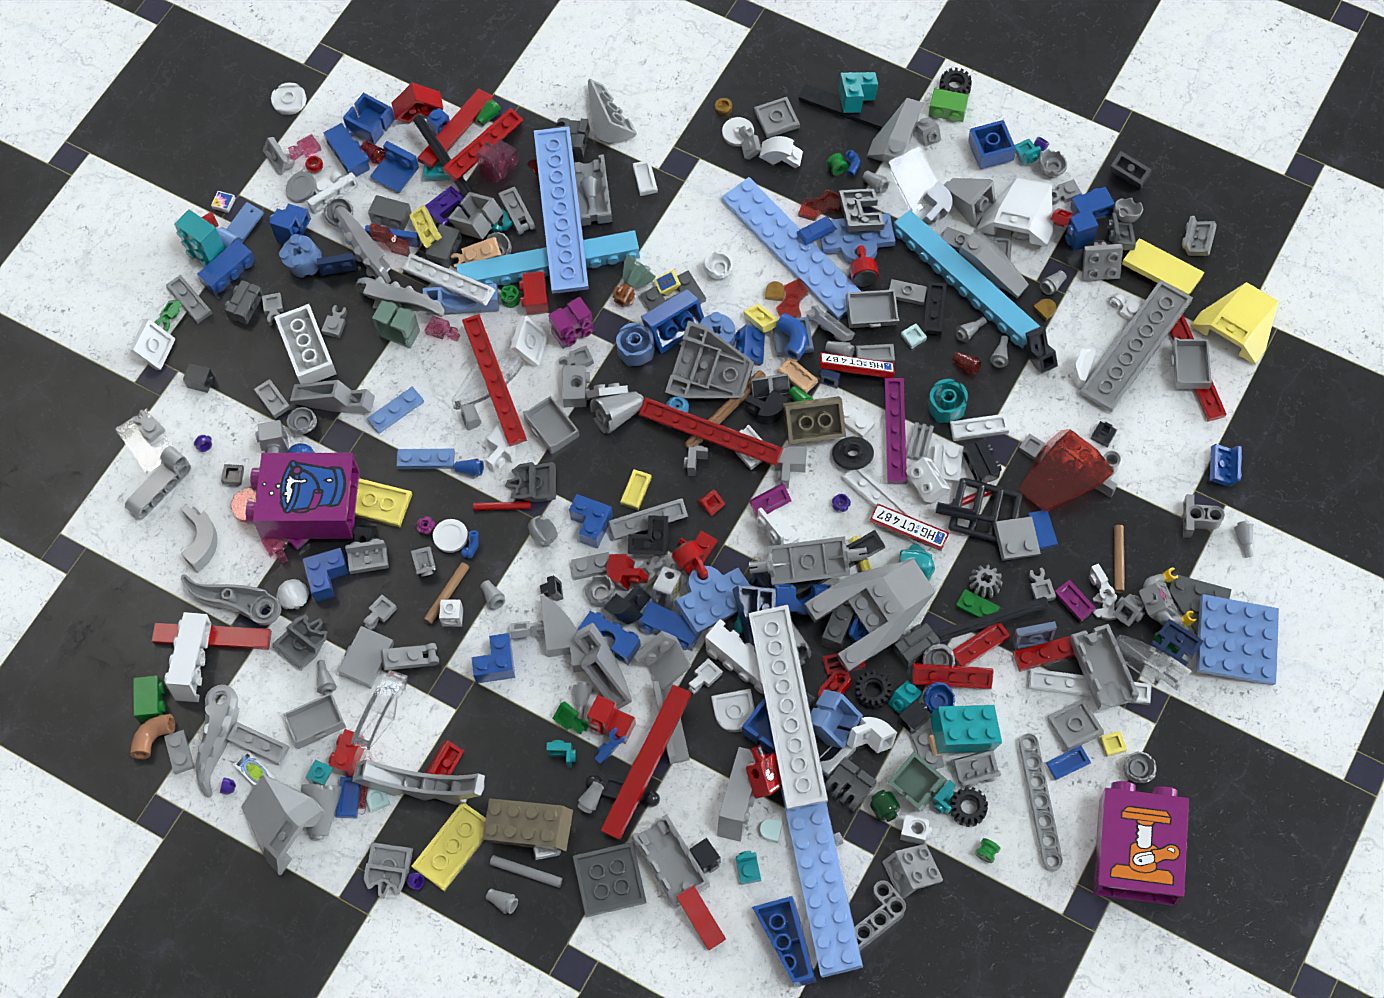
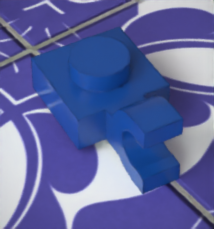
[594,727,627,764]

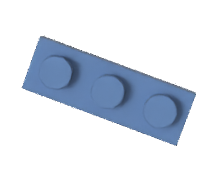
[367,386,424,434]
[397,448,455,469]

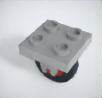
[1082,240,1123,281]

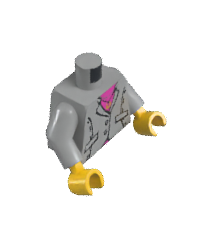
[1139,568,1196,626]

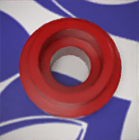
[305,155,323,173]

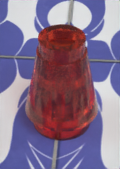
[361,141,385,164]
[952,351,981,374]

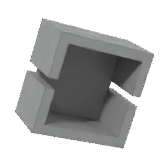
[448,192,503,239]

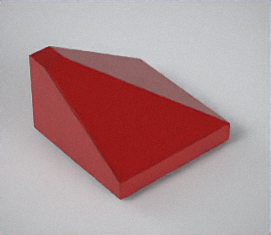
[696,489,725,516]

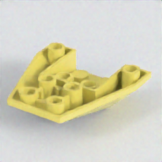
[1191,282,1278,365]

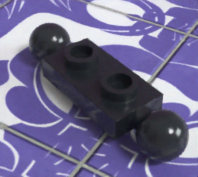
[586,775,660,807]

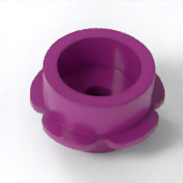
[416,516,435,535]

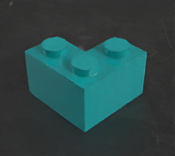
[838,72,878,113]

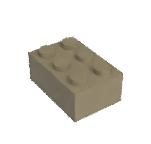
[783,396,846,444]

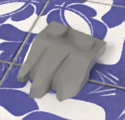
[364,842,413,899]

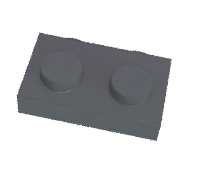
[1107,213,1136,251]

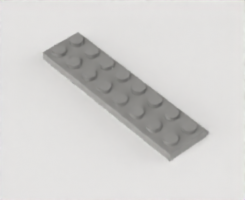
[1080,280,1193,412]

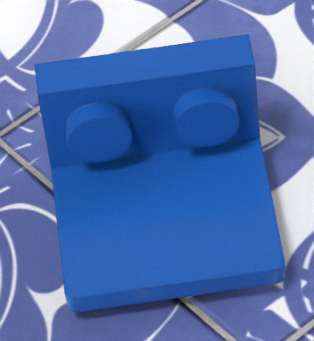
[370,141,419,193]

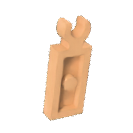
[451,237,501,267]

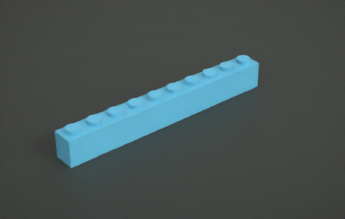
[893,210,1040,349]
[456,230,640,286]

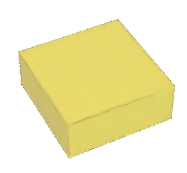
[1100,731,1127,757]

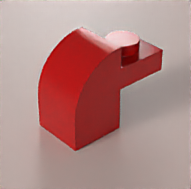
[607,554,649,590]

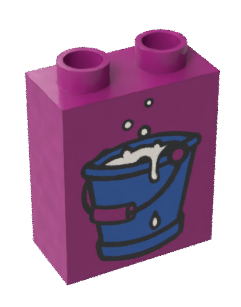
[246,453,360,539]

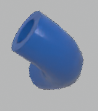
[776,313,808,360]

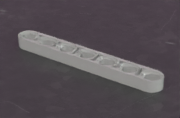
[1019,733,1063,872]

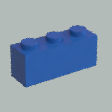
[323,123,370,177]
[197,239,256,296]
[638,601,702,651]

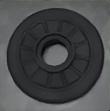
[832,436,874,470]

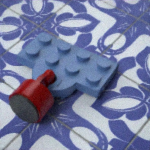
[820,213,895,287]
[671,540,750,635]

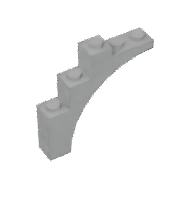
[352,759,485,805]

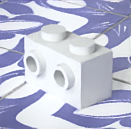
[906,457,951,503]

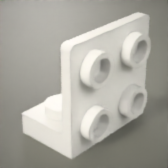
[757,508,800,546]

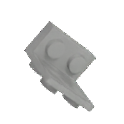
[634,631,691,690]
[883,844,943,899]

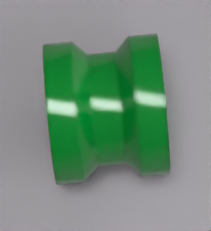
[826,153,848,176]
[500,285,520,308]
[975,838,1001,864]

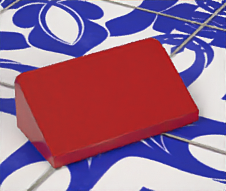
[425,741,464,775]

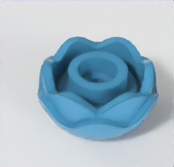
[666,396,689,413]

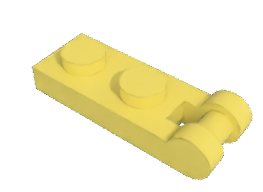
[409,205,442,248]

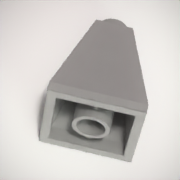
[944,178,996,228]

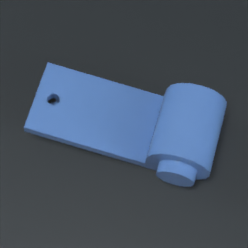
[217,202,264,249]

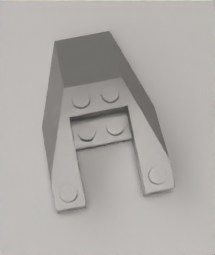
[804,559,936,672]

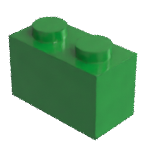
[134,675,166,722]

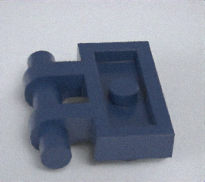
[1150,619,1203,669]

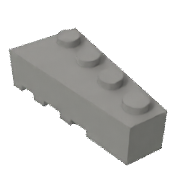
[717,747,755,842]

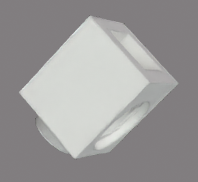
[439,600,463,627]
[900,815,932,845]

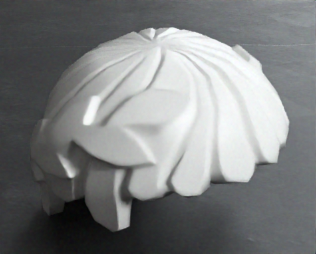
[703,251,733,279]
[277,579,309,610]

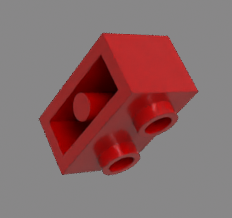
[519,271,549,314]
[328,729,367,777]

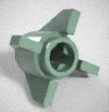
[622,254,656,289]

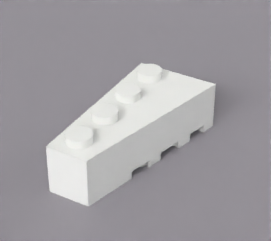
[164,612,211,702]
[705,619,764,694]

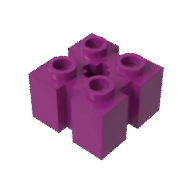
[548,297,594,349]

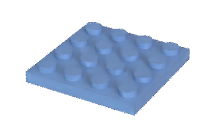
[1196,594,1279,686]

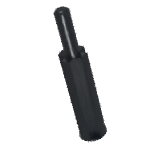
[935,502,995,523]

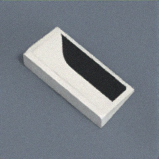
[819,744,856,778]

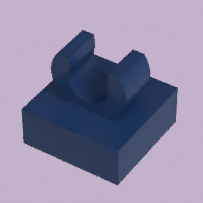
[820,369,840,389]

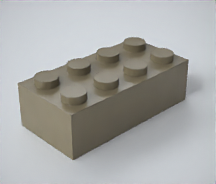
[482,798,573,851]

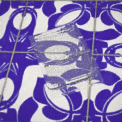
[887,147,936,213]
[115,409,176,474]

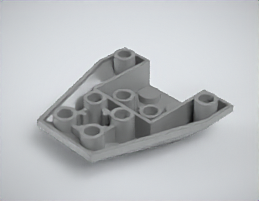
[241,775,325,875]

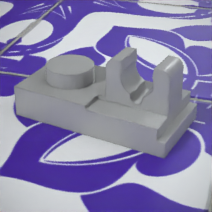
[263,137,295,175]

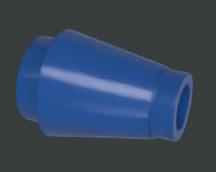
[454,458,484,477]

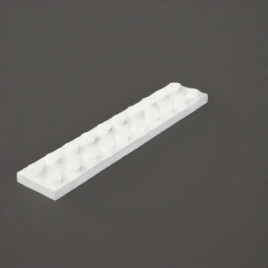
[749,605,828,810]

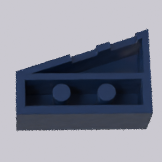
[732,585,776,649]

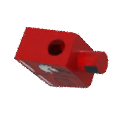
[746,745,782,799]

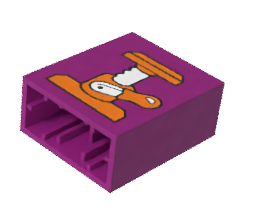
[1093,781,1189,906]

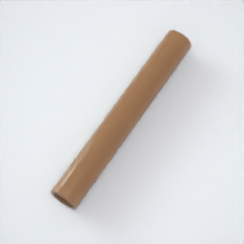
[1114,525,1125,593]
[423,562,470,624]

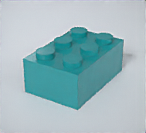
[174,209,225,267]
[930,705,1002,754]

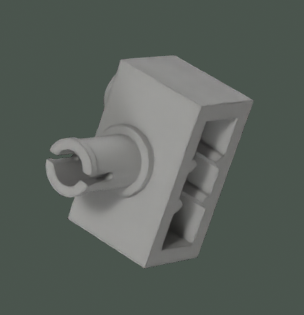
[255,420,289,453]

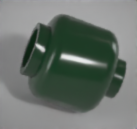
[870,790,900,822]

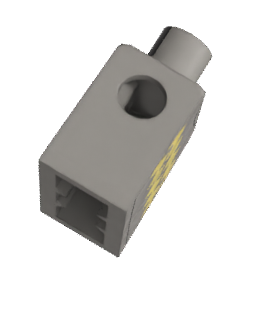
[652,563,682,610]

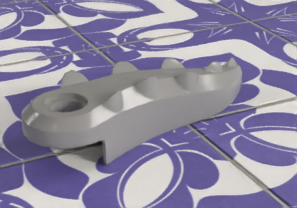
[333,206,391,283]
[355,277,445,317]
[181,574,281,626]
[196,685,240,798]

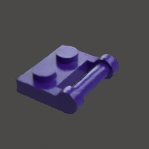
[425,186,465,227]

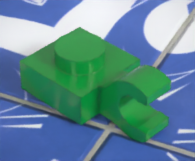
[154,300,182,331]
[552,701,589,734]

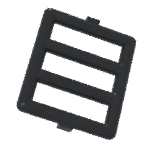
[948,477,1023,543]

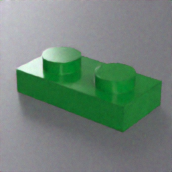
[955,589,1000,618]

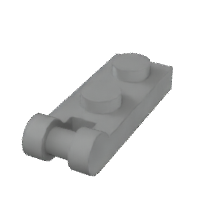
[498,186,535,235]
[381,643,439,670]

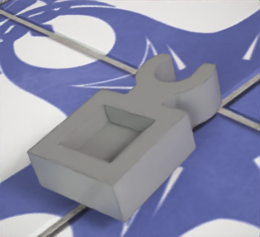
[1052,179,1082,205]
[262,293,284,325]
[321,305,347,338]
[558,345,594,370]
[132,410,166,442]
[639,555,666,590]
[1029,568,1056,601]

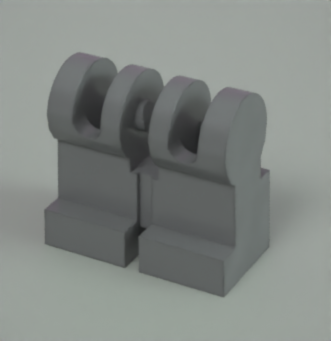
[556,118,590,157]
[825,757,877,811]

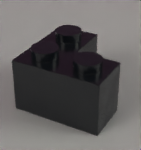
[628,515,669,555]

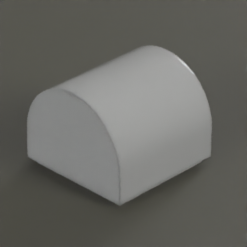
[461,404,481,431]

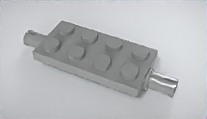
[749,536,868,585]

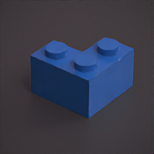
[269,203,311,244]
[569,494,613,549]
[303,548,349,602]
[471,633,516,684]

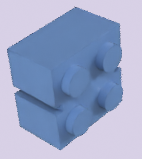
[810,689,863,749]

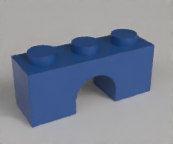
[773,584,833,615]
[577,610,641,665]

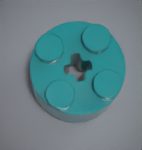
[928,379,968,423]

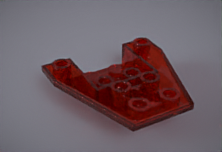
[1018,429,1115,512]

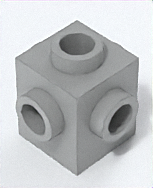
[1113,594,1145,626]

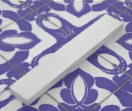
[401,253,495,306]
[842,469,931,552]
[1028,669,1151,705]

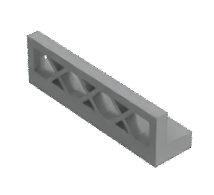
[653,681,690,764]

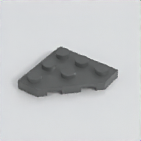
[1169,574,1232,637]

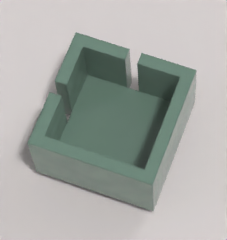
[372,300,420,349]
[888,751,948,811]

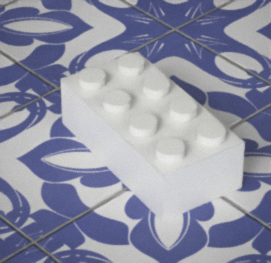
[274,304,337,384]

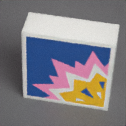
[211,191,236,213]

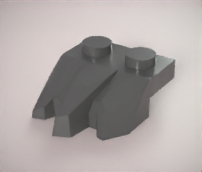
[505,462,556,502]
[273,614,328,670]

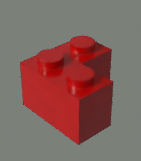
[391,83,444,124]
[587,695,636,744]

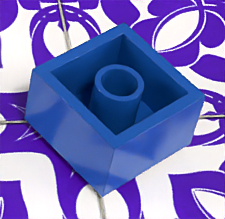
[968,120,1016,169]

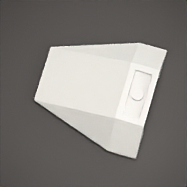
[977,178,1053,247]

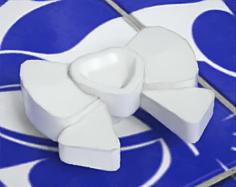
[1093,593,1117,621]

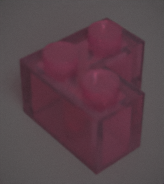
[476,139,518,184]

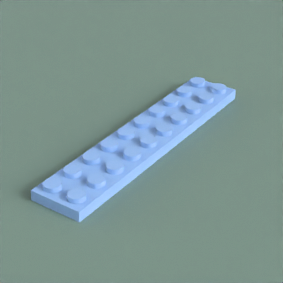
[534,127,589,294]
[722,177,861,320]
[781,786,863,978]

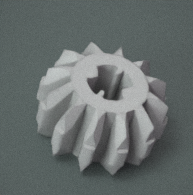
[969,564,1003,598]

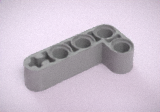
[125,446,191,519]
[854,881,906,951]

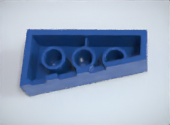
[752,896,816,988]

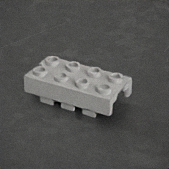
[573,154,612,226]
[1069,624,1139,711]
[632,814,710,908]

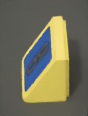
[654,270,681,295]

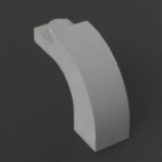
[180,504,217,573]

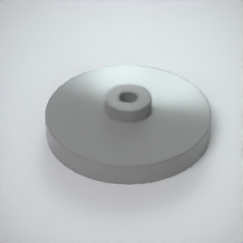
[286,171,316,202]

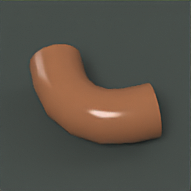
[130,714,175,759]

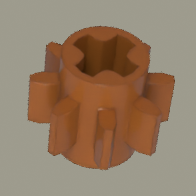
[612,284,635,307]

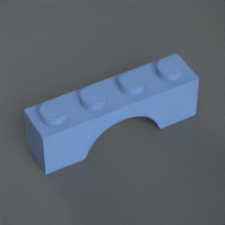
[423,283,499,315]

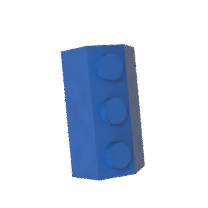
[641,289,704,354]

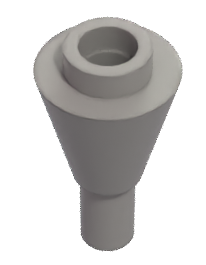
[580,176,598,209]
[956,317,987,342]
[990,336,1008,368]
[1234,521,1254,558]
[317,660,337,695]
[573,682,593,719]

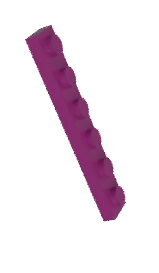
[884,378,907,484]

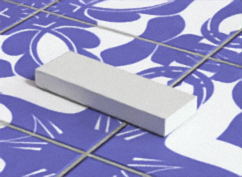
[307,172,358,214]
[950,414,1010,441]

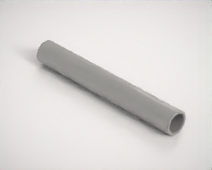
[490,855,563,888]

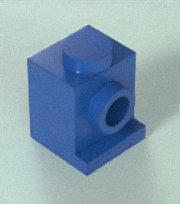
[426,108,450,136]

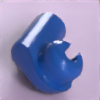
[846,150,861,177]
[461,530,479,559]

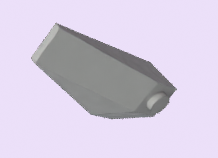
[588,79,637,144]
[867,98,924,167]
[959,232,1029,298]

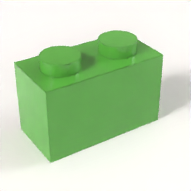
[929,88,969,122]

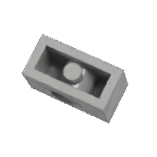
[563,365,590,408]

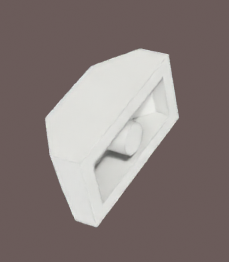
[1071,348,1097,389]

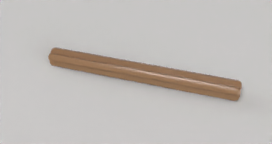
[685,370,766,450]

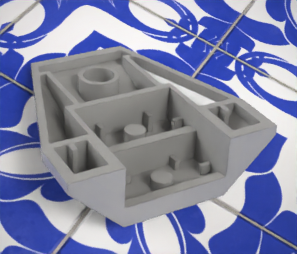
[665,321,754,398]

